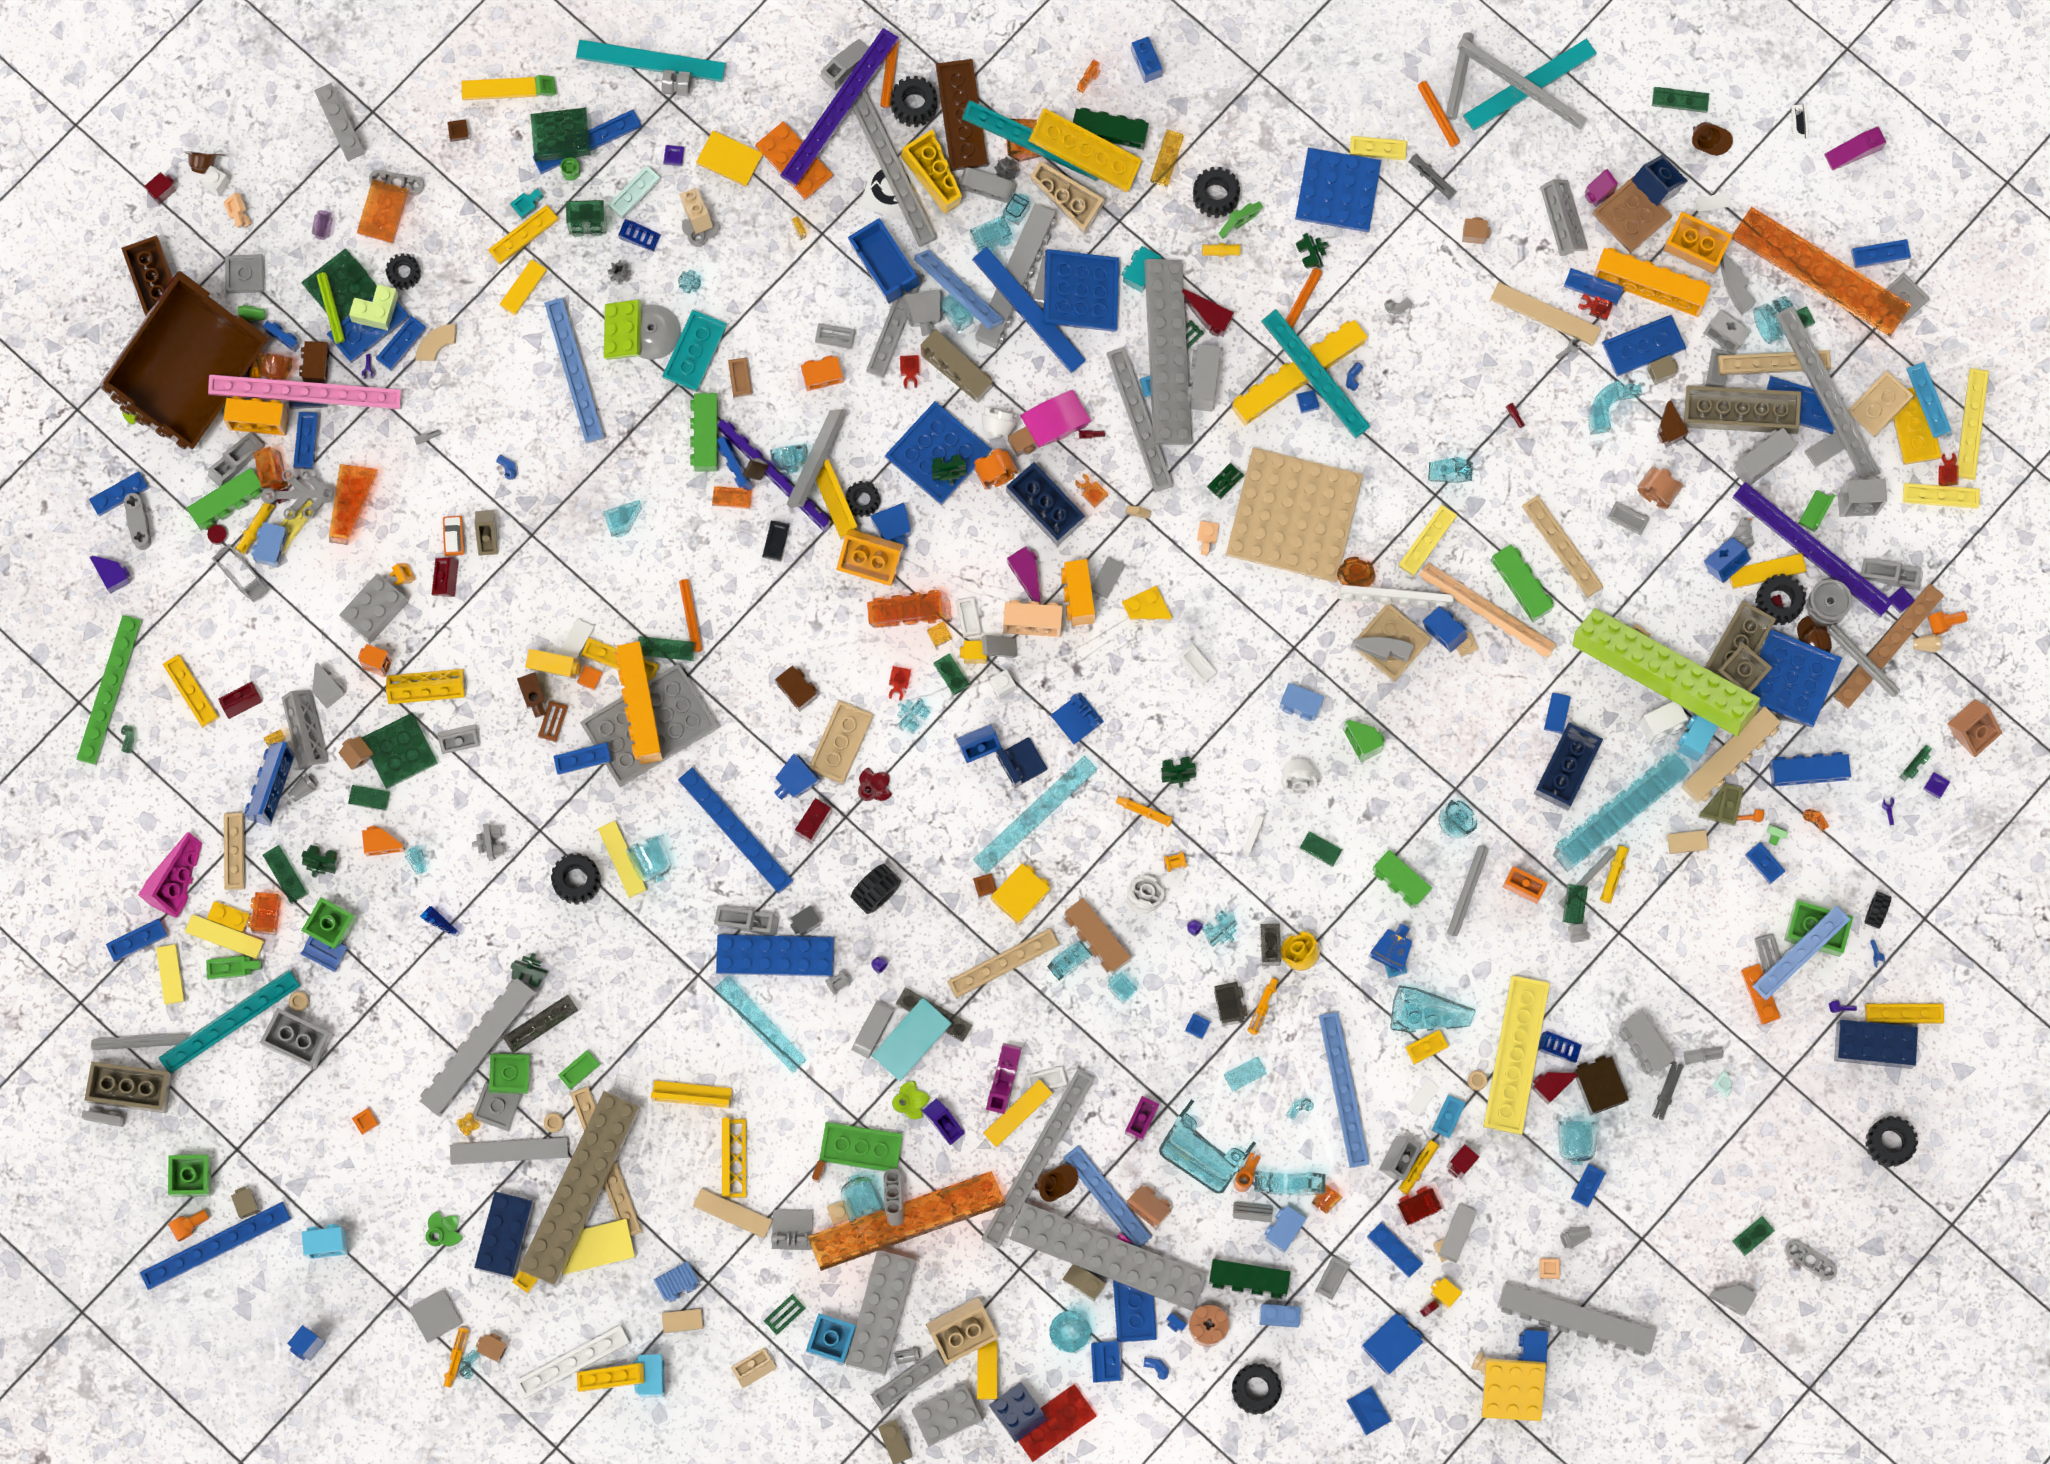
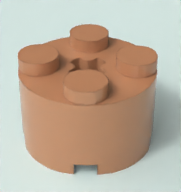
[1637,467,1683,509]
[1189,1305,1229,1347]

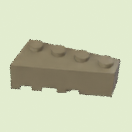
[920,328,993,403]

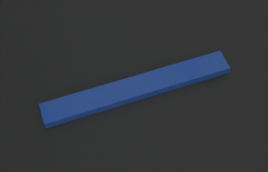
[972,247,1086,373]
[140,1202,292,1290]

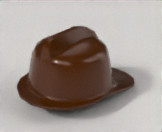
[1692,122,1733,156]
[184,151,226,174]
[1797,616,1832,653]
[1034,1164,1078,1202]

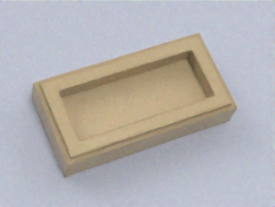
[1667,830,1708,854]
[662,1309,703,1333]

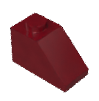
[1531,1072,1578,1105]

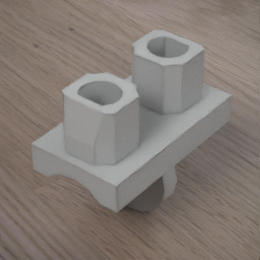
[472,823,504,861]

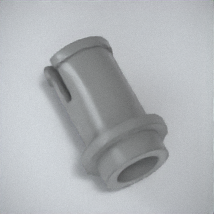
[894,1347,920,1365]

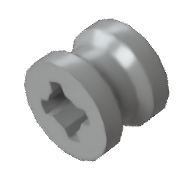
[1568,923,1590,943]

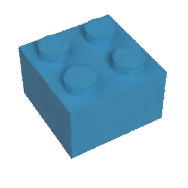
[806,1313,856,1365]

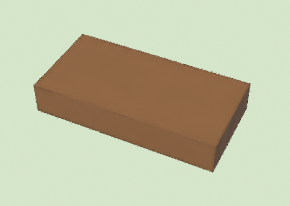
[728,357,752,398]

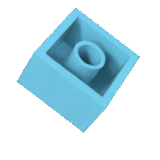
[1677,714,1718,762]
[301,1224,348,1259]
[634,1354,665,1398]

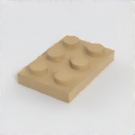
[1848,371,1915,438]

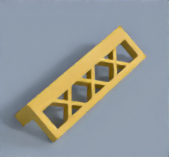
[815,459,858,540]
[386,669,465,704]
[651,1081,732,1109]
[722,1117,746,1198]

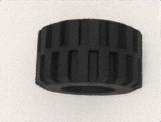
[891,76,937,127]
[1193,167,1240,218]
[1755,574,1806,625]
[551,853,601,905]
[850,864,901,914]
[1865,1116,1918,1167]
[1231,1363,1282,1415]

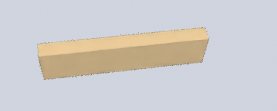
[224,812,245,890]
[693,1189,772,1239]

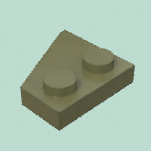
[1698,784,1744,826]

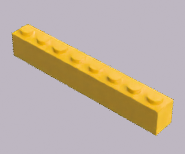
[1232,319,1368,426]

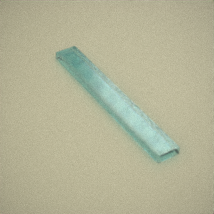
[973,755,1098,874]

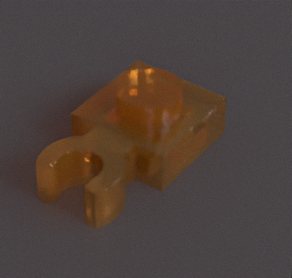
[1077,59,1101,93]
[1075,474,1108,509]

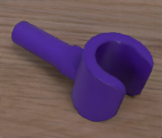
[362,354,374,379]
[1882,797,1895,826]
[1829,1000,1857,1013]

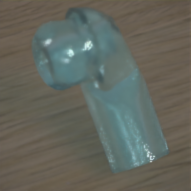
[459,1349,480,1380]

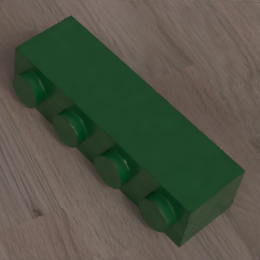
[1073,108,1149,150]
[1208,1259,1291,1299]

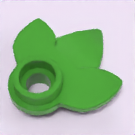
[426,1211,463,1247]

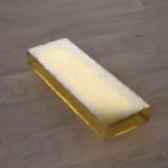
[1150,129,1184,187]

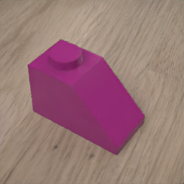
[1584,169,1618,207]

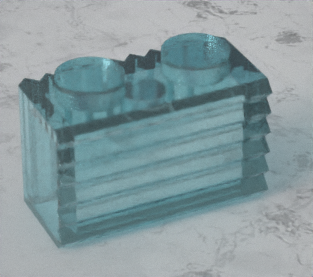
[969,215,1013,253]

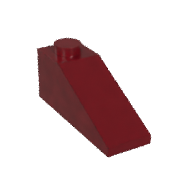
[1182,288,1234,337]

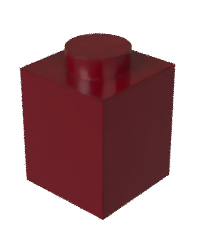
[144,172,176,205]

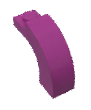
[986,1043,1022,1114]

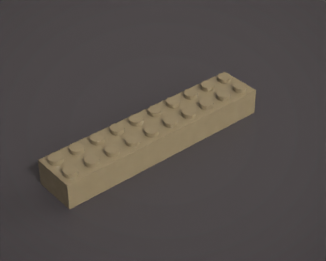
[519,1091,640,1288]

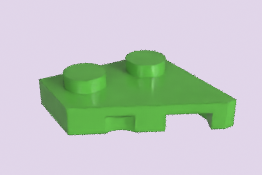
[1218,201,1263,239]

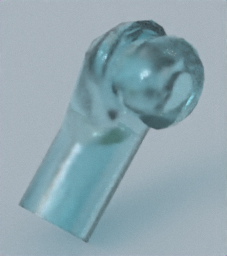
[1286,1098,1314,1120]

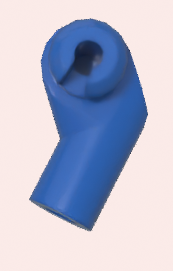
[1346,362,1363,391]
[1143,1357,1169,1380]

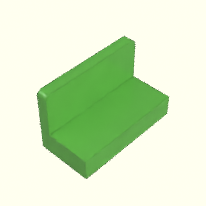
[1798,490,1835,533]

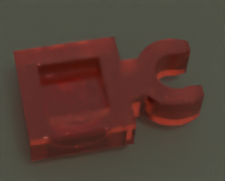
[1578,294,1614,321]
[900,355,920,389]
[1938,453,1959,486]
[889,666,911,701]

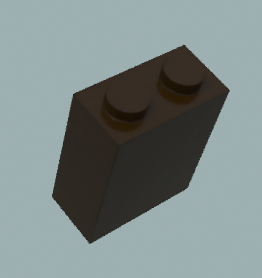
[1573,1055,1629,1116]

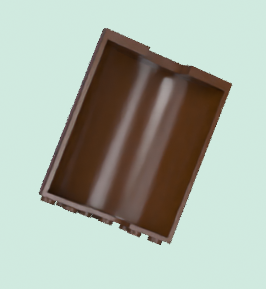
[100,271,269,450]

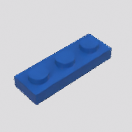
[1851,239,1911,268]
[1564,268,1624,306]
[376,316,427,371]
[293,412,318,470]
[717,436,754,491]
[89,471,149,517]
[553,742,613,775]
[106,918,168,962]
[1367,1222,1423,1278]

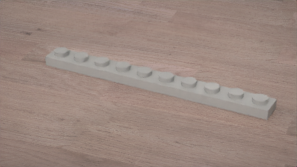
[841,82,936,247]
[1775,306,1881,480]
[981,1069,1094,1249]

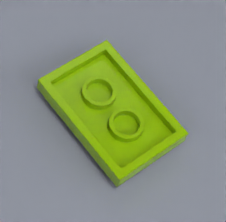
[604,299,642,360]

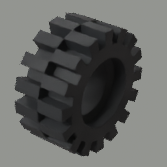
[385,253,421,290]
[845,481,880,517]
[1864,891,1892,929]

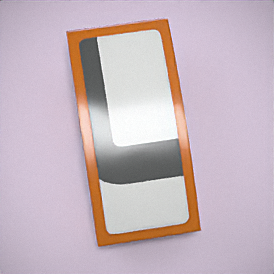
[443,516,464,556]

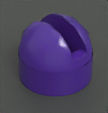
[1187,920,1203,937]
[871,957,888,974]

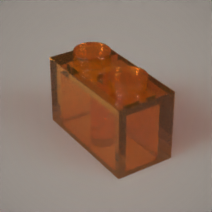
[253,446,288,491]
[248,892,281,935]

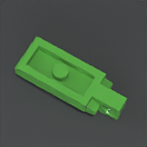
[206,956,262,980]

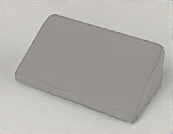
[438,724,480,754]

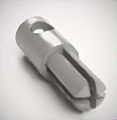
[414,429,441,445]

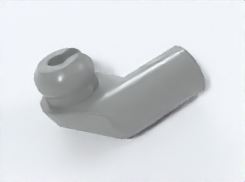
[1384,297,1413,314]

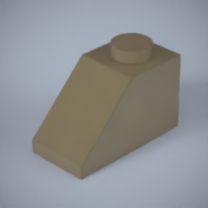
[474,510,498,556]
[1062,1264,1106,1302]
[878,1419,912,1464]

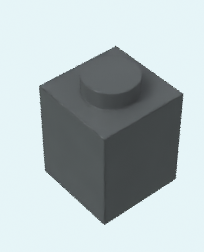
[790,906,821,937]

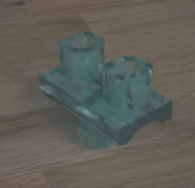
[897,698,931,734]
[1202,910,1238,947]

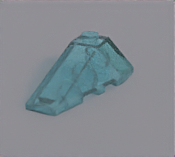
[1390,985,1476,1033]

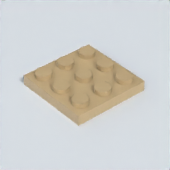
[1351,604,1432,682]

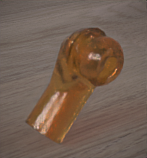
[1803,809,1830,831]

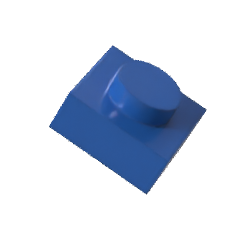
[1296,390,1319,414]
[1184,1013,1211,1040]
[1166,1313,1187,1333]

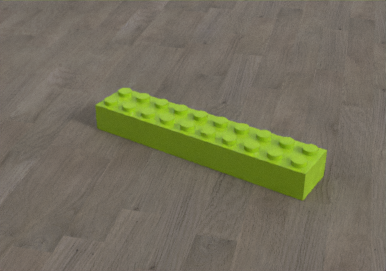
[1572,608,1760,737]

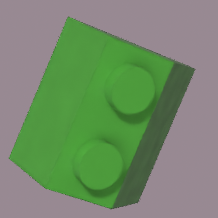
[1343,720,1385,763]
[301,897,358,949]

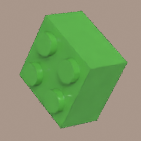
[168,1155,212,1197]

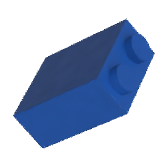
[1361,1313,1423,1376]

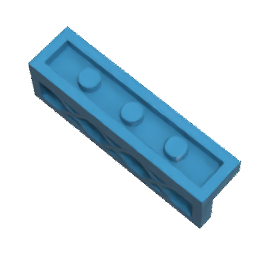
[1906,362,1952,439]

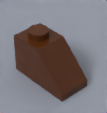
[1657,400,1689,448]

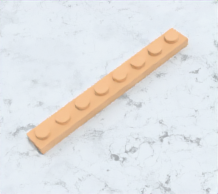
[1419,562,1557,658]

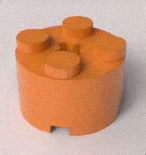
[974,448,1018,490]

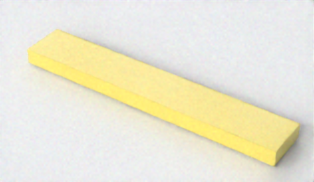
[1955,368,1989,480]

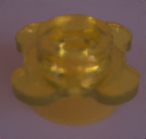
[456,1113,480,1136]

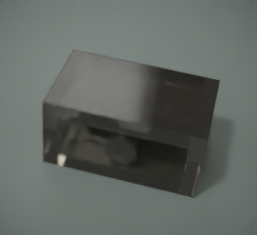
[1259,924,1281,966]
[1213,982,1248,1027]

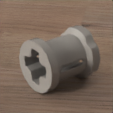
[825,971,851,995]

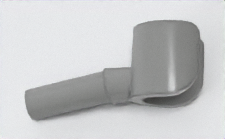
[1556,338,1581,359]

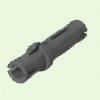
[1408,153,1457,200]
[1652,1062,1684,1120]

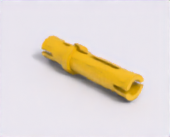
[235,503,275,555]
[1599,845,1630,904]
[1398,1140,1439,1195]

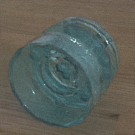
[1753,296,1797,344]
[1049,1311,1092,1353]

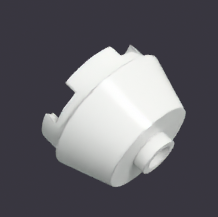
[981,406,1018,438]
[1280,759,1318,795]
[1127,875,1164,914]

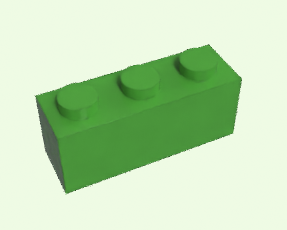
[1372,850,1432,908]

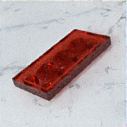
[1018,1384,1097,1463]

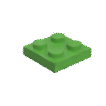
[489,1054,530,1094]

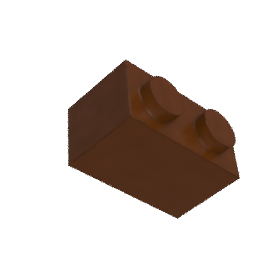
[299,341,330,384]
[775,665,818,712]

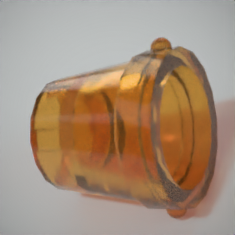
[1312,1183,1343,1214]

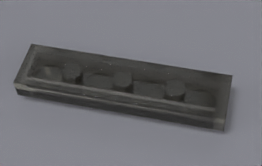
[896,987,973,1043]
[503,995,579,1053]

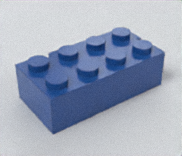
[848,218,921,304]

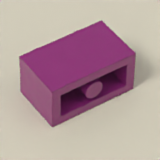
[1125,1096,1159,1142]

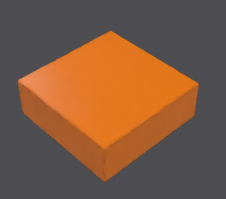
[577,665,603,691]
[352,1108,379,1135]

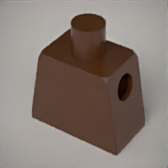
[517,672,546,718]

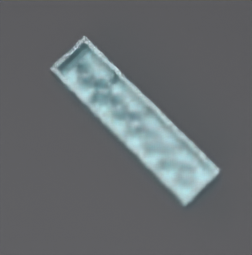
[1553,753,1690,873]

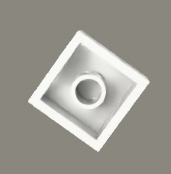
[1639,702,1688,744]

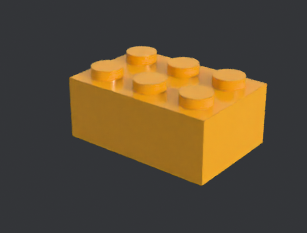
[1663,211,1733,274]
[223,396,289,436]
[836,529,904,586]
[1061,559,1095,626]

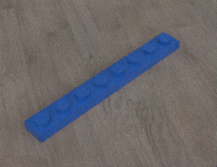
[678,767,793,894]

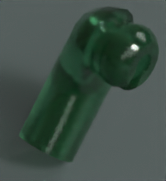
[121,725,135,753]

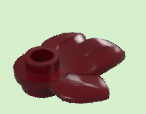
[858,767,892,801]

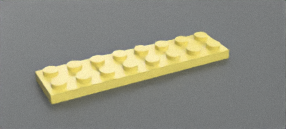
[1483,975,1550,1135]

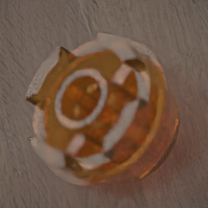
[256,352,293,380]
[1337,557,1375,587]

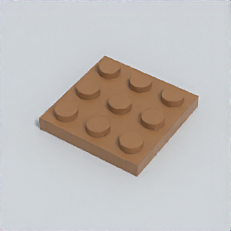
[1592,176,1672,254]

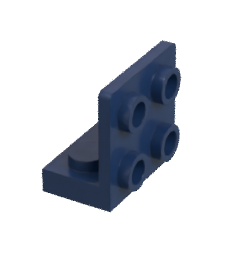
[996,737,1047,788]

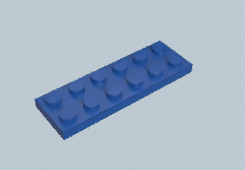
[716,935,834,977]

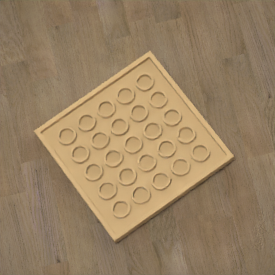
[1225,447,1363,583]

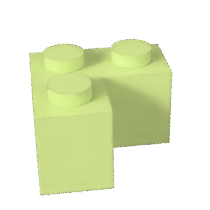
[349,284,398,330]

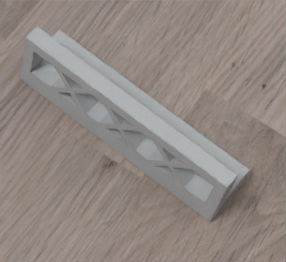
[1540,179,1588,256]
[281,690,328,770]

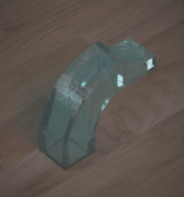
[1588,381,1642,435]
[1254,1171,1326,1196]

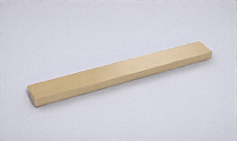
[570,1086,642,1236]

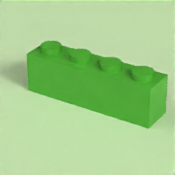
[690,393,718,472]
[186,468,265,531]
[1490,544,1554,623]

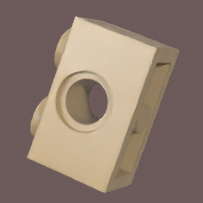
[679,187,713,234]

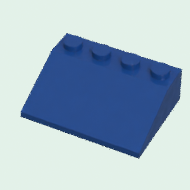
[245,741,295,827]

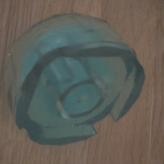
[770,443,808,474]
[1438,800,1477,839]

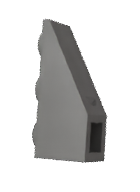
[821,39,869,90]

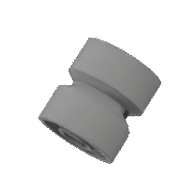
[662,70,691,96]

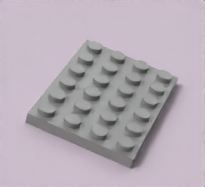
[580,663,718,787]

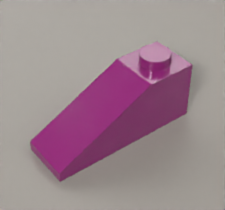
[1824,126,1886,171]
[1007,546,1041,605]

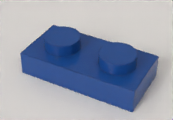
[263,320,300,352]
[1745,842,1785,884]
[1570,1164,1606,1208]

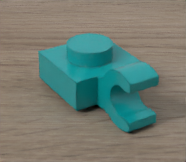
[510,188,544,220]

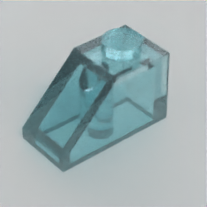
[940,294,973,333]
[1428,457,1473,483]
[603,500,642,538]
[1047,941,1092,981]

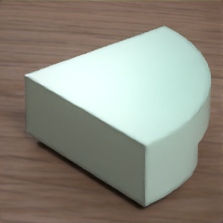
[1712,1070,1731,1098]

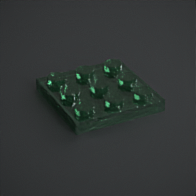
[530,107,591,162]
[301,248,377,323]
[361,712,438,790]

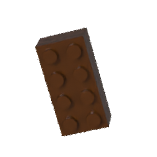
[121,235,173,316]

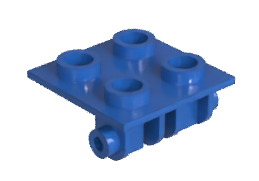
[1050,692,1104,745]

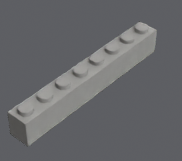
[975,203,1057,349]
[419,978,537,1117]
[1497,1283,1657,1357]

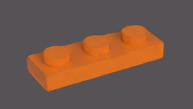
[1740,964,1781,1025]

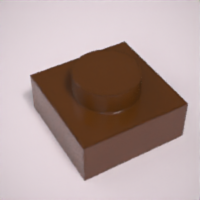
[447,119,469,142]

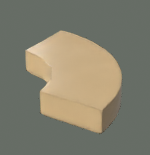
[415,324,456,361]

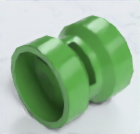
[560,157,580,181]

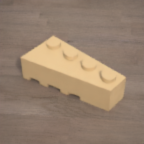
[1030,161,1105,235]

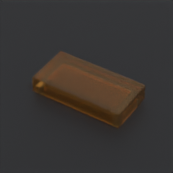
[712,486,752,509]

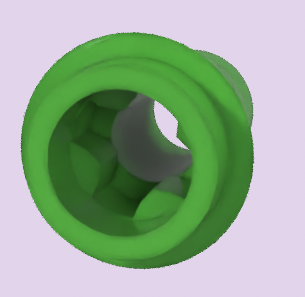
[238,304,265,322]

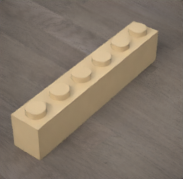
[1681,706,1781,804]

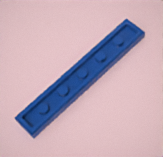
[533,109,642,175]

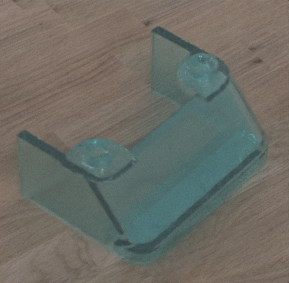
[1159,1099,1256,1194]

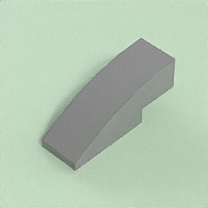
[1720,254,1756,315]
[207,432,264,487]
[1861,558,1923,591]
[1351,637,1414,663]
[714,905,779,936]

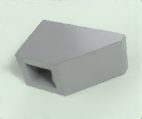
[312,662,345,709]

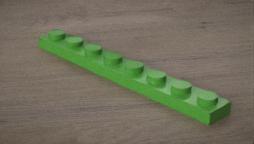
[77,615,142,765]

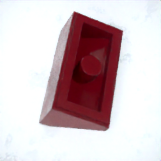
[431,557,459,597]
[218,681,262,719]

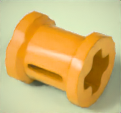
[1163,851,1187,873]

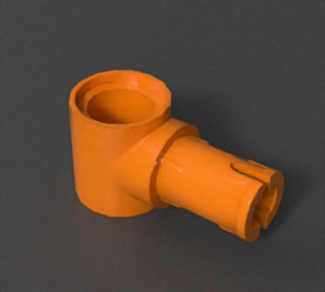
[1927,611,1968,635]
[1233,1153,1261,1192]
[168,1209,209,1242]

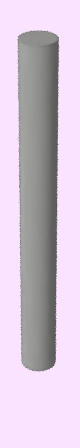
[1558,849,1616,908]

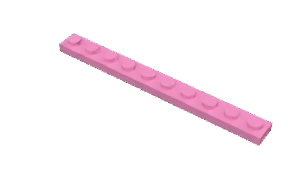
[208,375,401,409]

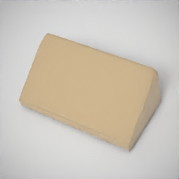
[731,1347,776,1388]

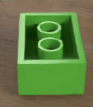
[1784,900,1853,957]

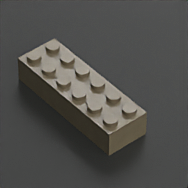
[1684,386,1801,434]
[1704,601,1776,674]

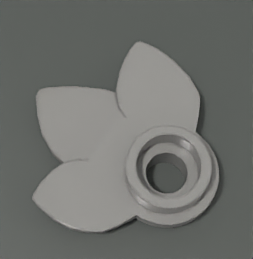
[682,219,719,247]

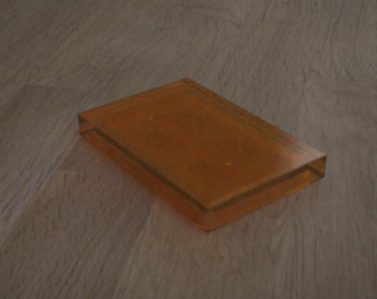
[357,179,409,244]

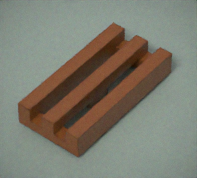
[538,701,568,743]

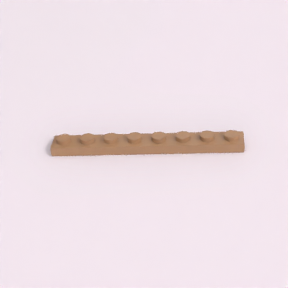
[1833,583,1944,709]

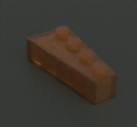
[329,464,378,545]
[867,590,952,628]

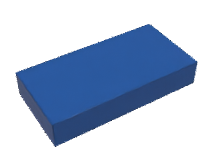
[1544,692,1571,734]

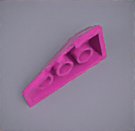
[138,832,202,918]

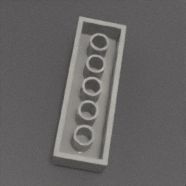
[846,1249,916,1376]

